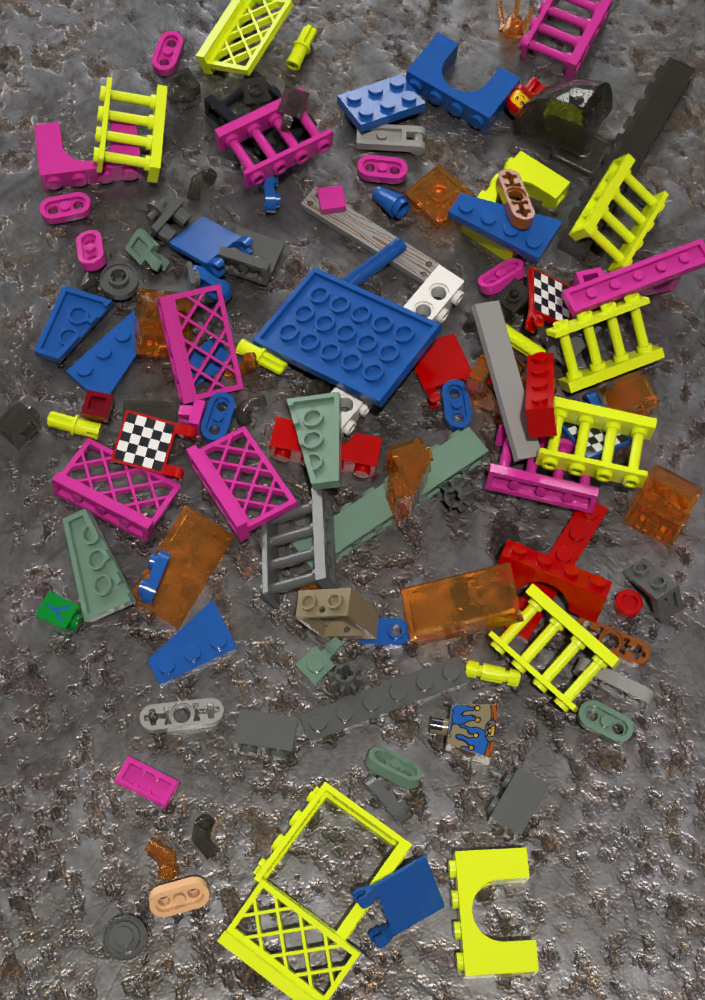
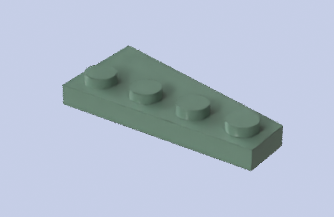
[287,392,342,490]
[63,509,137,623]

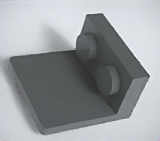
[218,227,285,286]

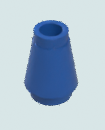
[372,186,410,219]

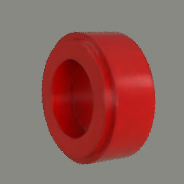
[613,589,643,619]

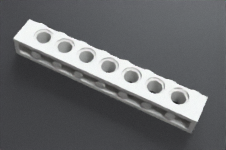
[331,265,465,439]

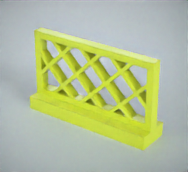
[196,0,294,76]
[217,878,362,1000]

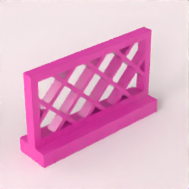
[155,284,244,404]
[186,426,298,542]
[52,438,182,543]

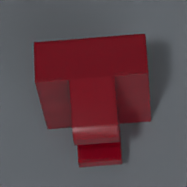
[80,390,115,423]

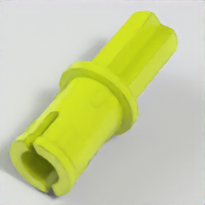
[285,24,317,71]
[236,338,287,375]
[47,411,102,440]

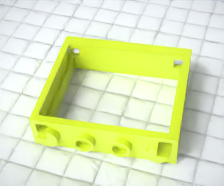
[253,782,412,948]

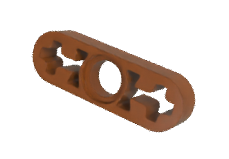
[496,169,535,229]
[571,617,650,668]

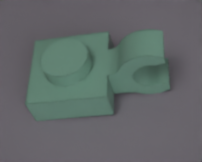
[124,229,171,272]
[295,636,344,687]

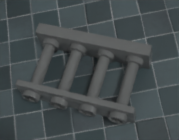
[259,487,337,608]

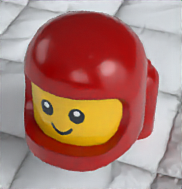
[506,76,550,119]

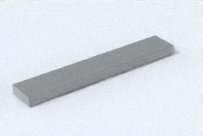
[471,300,540,462]

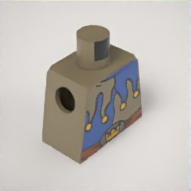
[429,704,499,765]

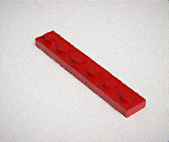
[503,502,609,644]

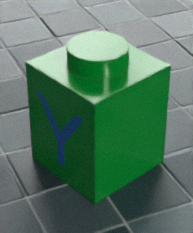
[35,591,83,638]

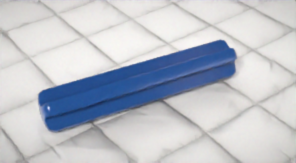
[342,237,407,286]

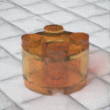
[597,371,660,417]

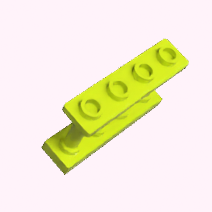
[92,77,168,183]
[568,153,669,272]
[546,293,665,393]
[535,396,657,488]
[488,584,621,713]

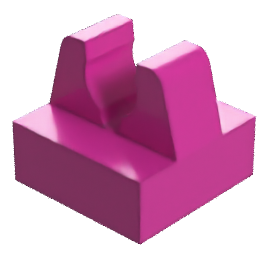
[178,399,207,436]

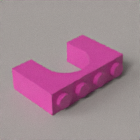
[34,113,144,190]

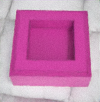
[317,185,346,215]

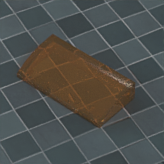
[131,506,234,630]
[401,562,524,647]

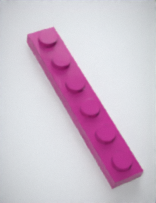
[561,238,705,317]

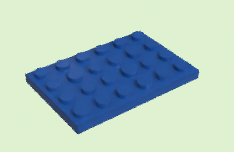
[252,267,442,407]

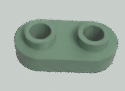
[577,700,634,745]
[365,746,423,789]

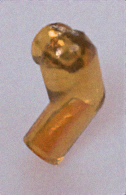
[224,352,259,379]
[145,838,178,881]

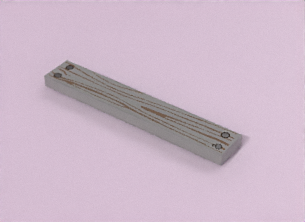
[301,186,440,284]

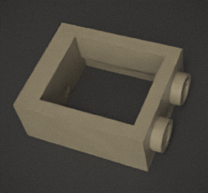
[295,588,380,640]

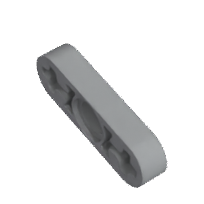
[573,657,655,709]
[140,698,224,734]

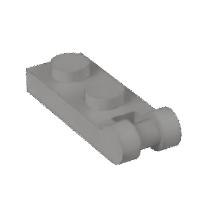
[356,124,426,155]

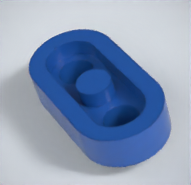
[262,175,280,213]
[185,265,233,304]
[441,379,472,431]
[201,392,235,443]
[137,550,171,605]
[356,617,410,649]

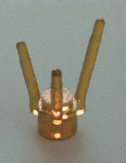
[497,0,534,40]

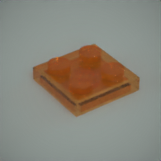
[404,164,475,229]

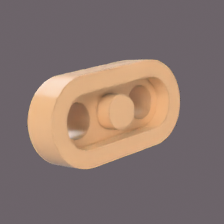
[148,877,210,917]

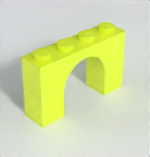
[461,151,570,260]
[448,847,539,979]

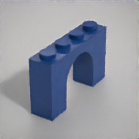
[406,32,521,133]

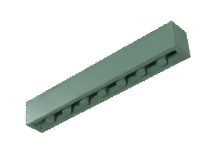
[293,427,489,573]

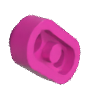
[152,31,184,76]
[357,155,407,184]
[40,192,92,224]
[76,230,106,272]
[478,258,526,296]

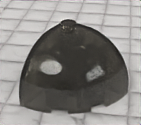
[514,79,613,155]

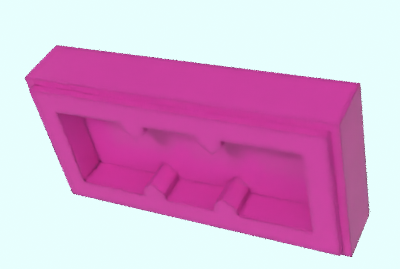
[114,756,180,810]

